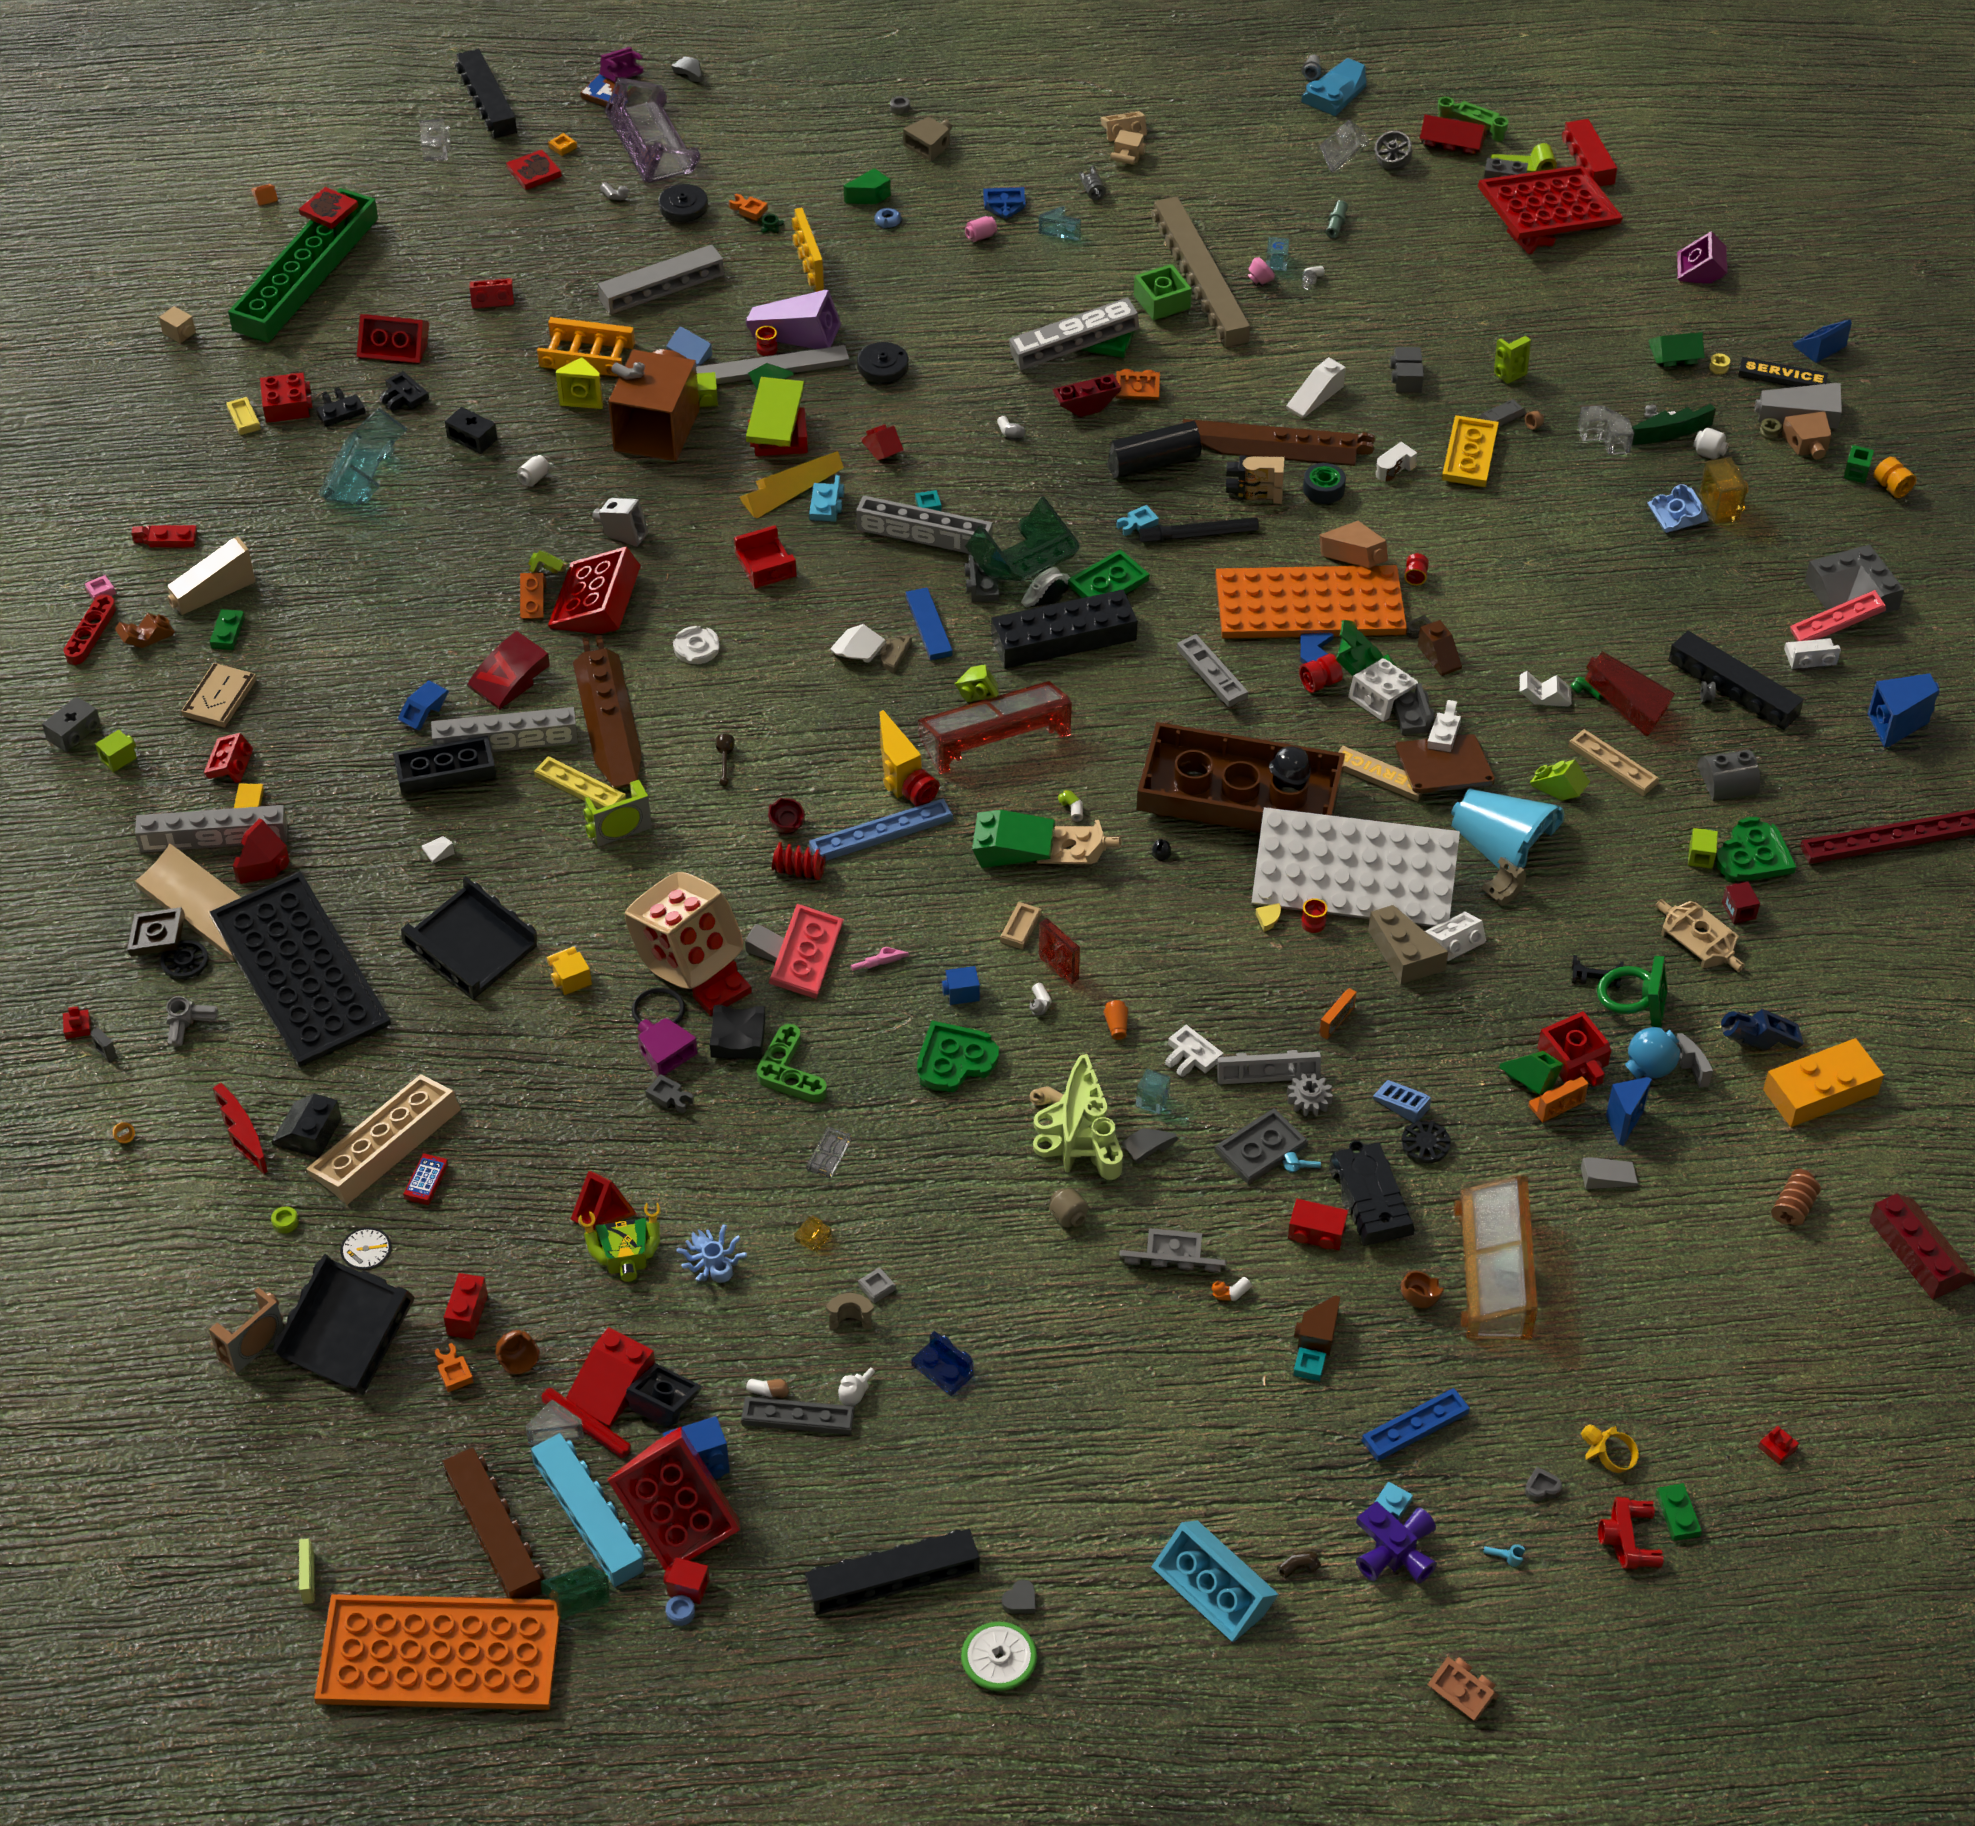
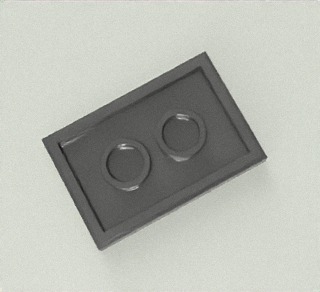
[1214,1108,1308,1185]

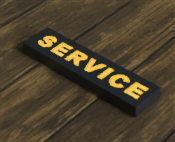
[1738,357,1828,387]

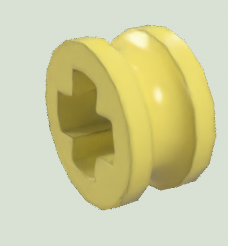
[1709,353,1730,375]

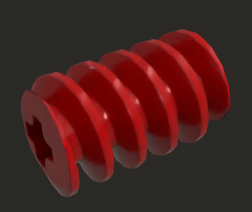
[772,842,826,880]

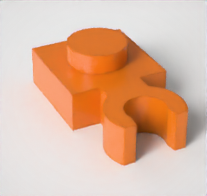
[729,194,768,221]
[435,1343,474,1392]

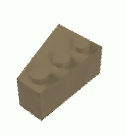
[1368,905,1449,985]

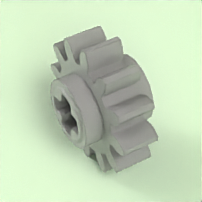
[1287,1073,1333,1116]

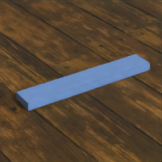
[809,798,953,861]

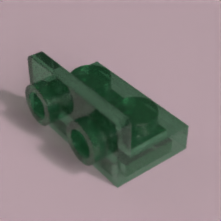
[541,1564,610,1619]

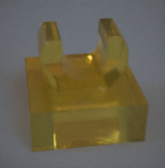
[794,1215,831,1252]

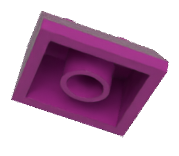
[1677,231,1727,284]

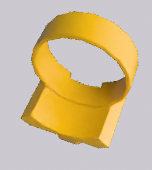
[1581,1424,1639,1473]

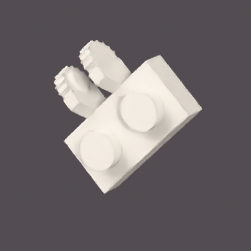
[1165,1025,1223,1077]

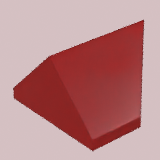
[571,1171,637,1230]

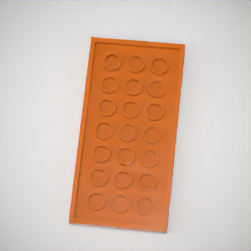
[1215,565,1407,638]
[314,1594,562,1710]

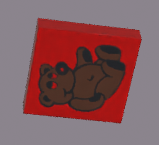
[506,149,562,190]
[299,187,359,229]

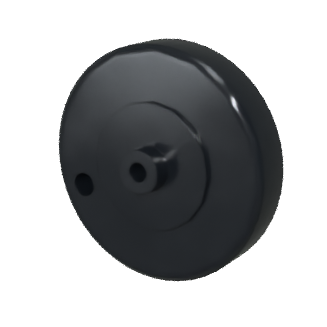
[658,184,708,222]
[857,342,909,383]

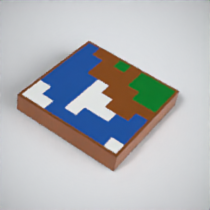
[580,73,636,110]

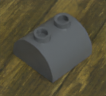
[1697,750,1760,801]

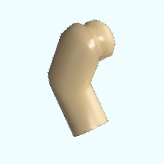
[1030,1087,1064,1106]

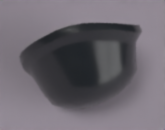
[1269,746,1311,786]

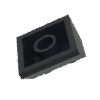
[272,1094,342,1158]

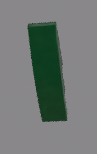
[1629,404,1716,445]

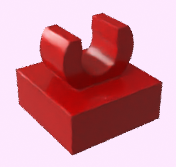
[63,1006,91,1039]
[1758,1426,1799,1465]

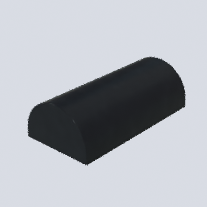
[1107,420,1201,478]
[393,736,496,795]

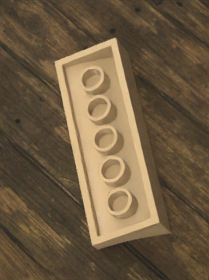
[135,844,241,962]
[306,1074,461,1205]

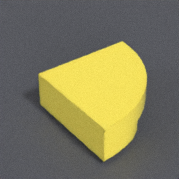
[1256,903,1281,932]

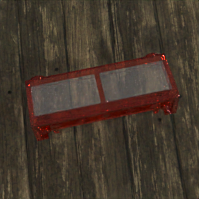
[918,681,1072,774]

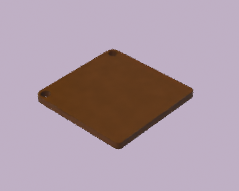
[1395,734,1495,793]

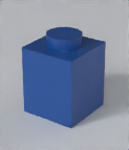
[941,966,980,1005]

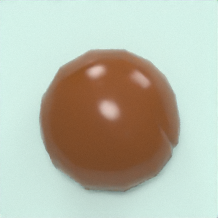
[1401,1270,1444,1309]
[495,1330,540,1375]

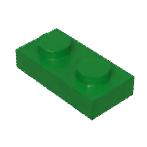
[210,609,245,650]
[1655,1483,1702,1542]

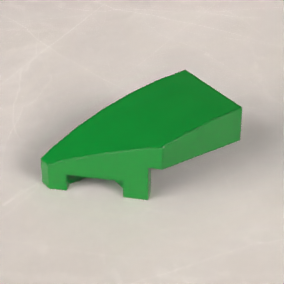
[748,363,794,390]

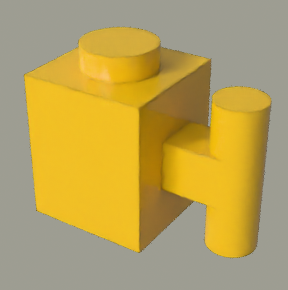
[546,946,592,995]

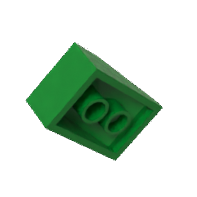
[972,809,1055,868]

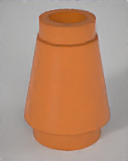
[1103,1000,1128,1040]

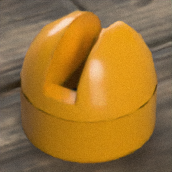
[112,1122,135,1143]

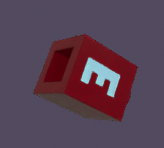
[1722,882,1760,924]

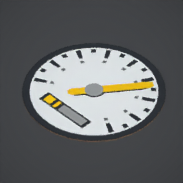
[340,1227,391,1269]

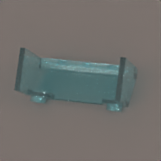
[318,408,408,505]

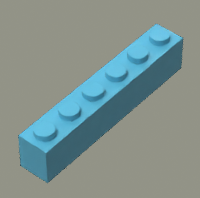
[531,1433,645,1588]

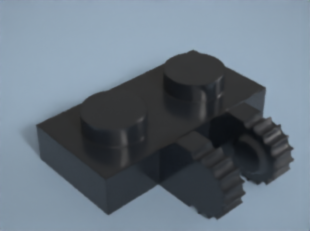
[379,371,429,411]
[316,387,366,427]

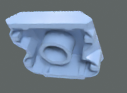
[1647,484,1709,533]

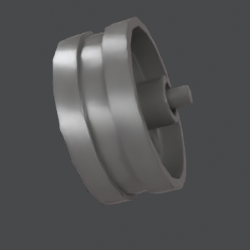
[1375,131,1413,170]

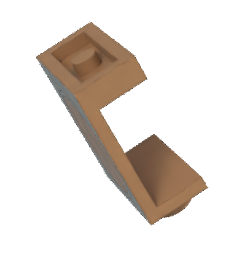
[209,1287,284,1374]

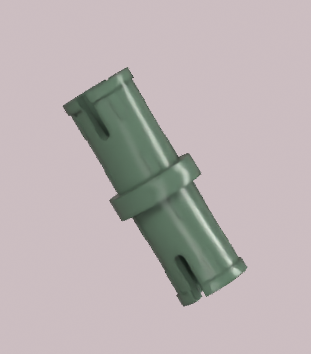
[1326,200,1348,238]

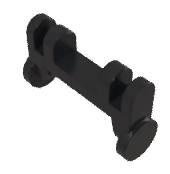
[1571,955,1624,988]

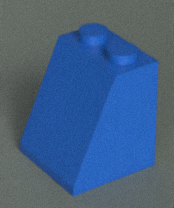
[1867,673,1940,748]

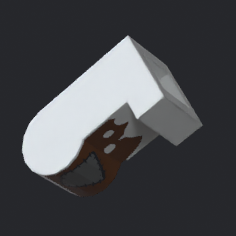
[1376,442,1417,481]

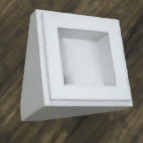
[421,836,455,864]

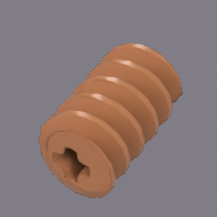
[1771,1168,1821,1226]

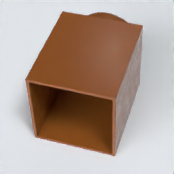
[608,349,700,461]

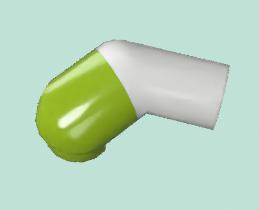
[1058,790,1083,822]

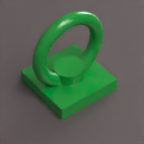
[1597,956,1668,1028]

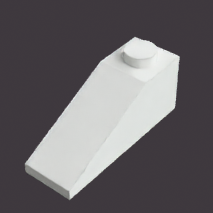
[1286,357,1346,419]

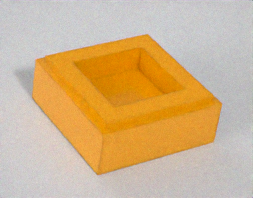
[548,133,577,157]

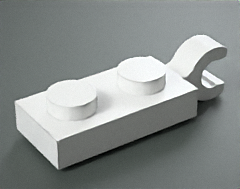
[1427,700,1461,752]

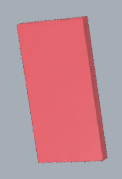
[769,904,844,999]

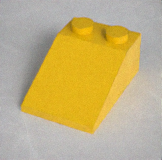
[879,710,922,798]

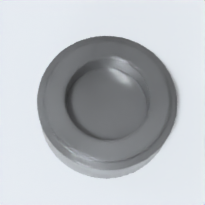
[890,96,910,114]

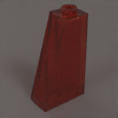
[1585,651,1675,736]

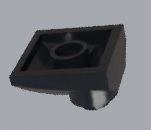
[625,1363,702,1426]

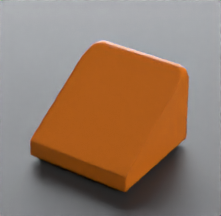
[251,184,278,206]

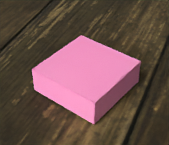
[84,575,116,600]

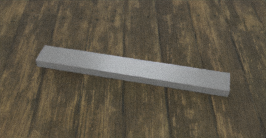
[696,345,849,384]

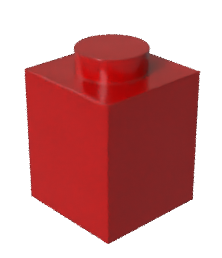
[663,1557,710,1604]

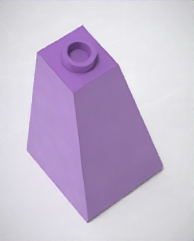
[746,290,841,349]

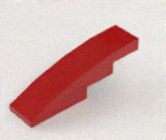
[213,1082,268,1174]

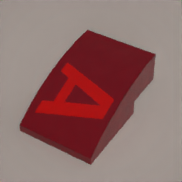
[467,630,550,710]

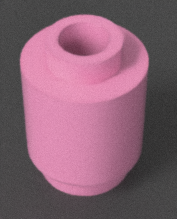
[965,216,997,242]

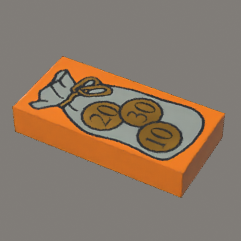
[1319,988,1357,1039]

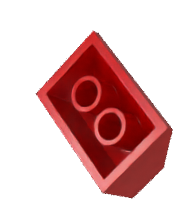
[1419,114,1487,155]
[357,314,429,363]

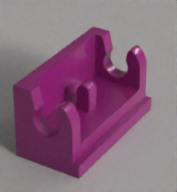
[600,47,644,82]

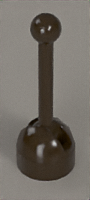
[715,734,735,786]

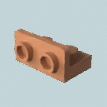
[1427,1657,1499,1721]

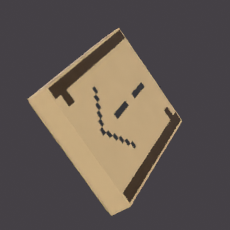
[181,663,257,728]

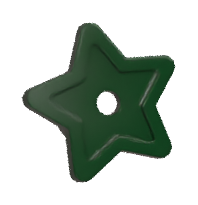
[757,214,784,233]

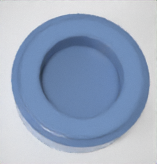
[666,1595,695,1626]

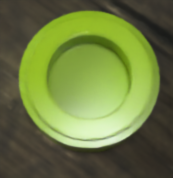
[271,1206,299,1234]

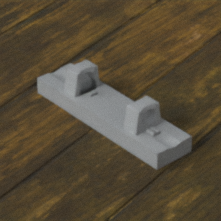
[1177,634,1248,707]
[1217,1050,1321,1084]

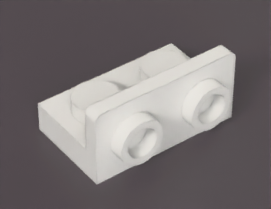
[1784,638,1841,669]
[1425,912,1486,961]

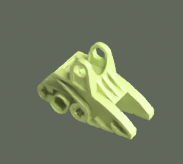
[1033,1054,1123,1180]

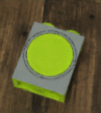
[583,780,652,847]

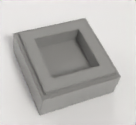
[858,1267,896,1303]

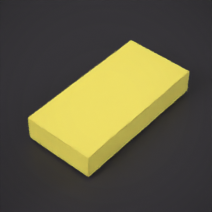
[226,397,261,435]

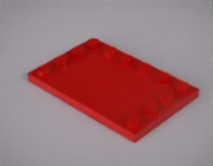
[1477,165,1623,240]

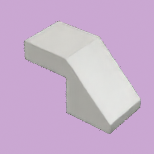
[1520,671,1572,707]

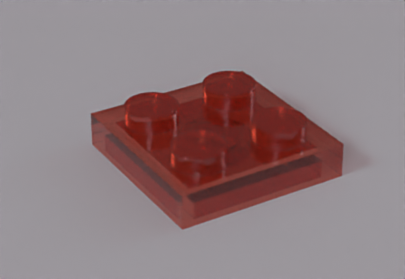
[1038,918,1080,984]

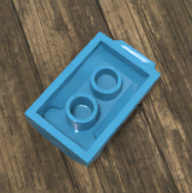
[1301,58,1367,116]

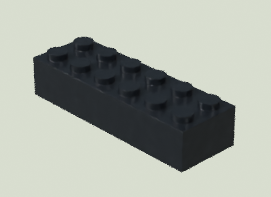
[991,590,1138,669]

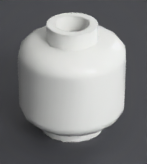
[1694,428,1729,460]

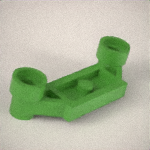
[1437,97,1509,141]

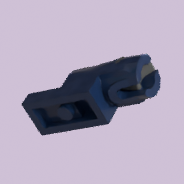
[1721,1009,1804,1051]

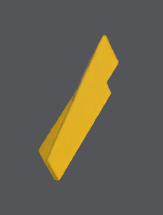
[740,451,843,518]

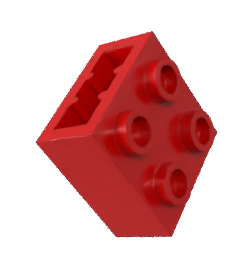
[260,372,313,423]

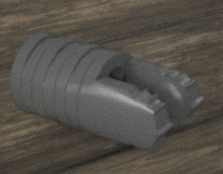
[1079,165,1106,200]

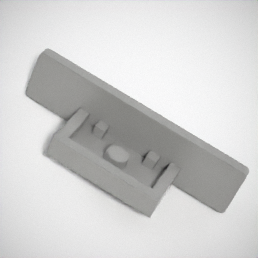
[1119,1228,1227,1273]

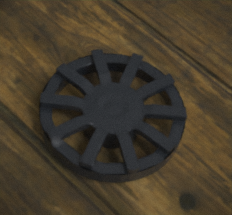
[160,940,208,981]
[1401,1120,1451,1164]

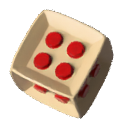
[625,872,743,989]

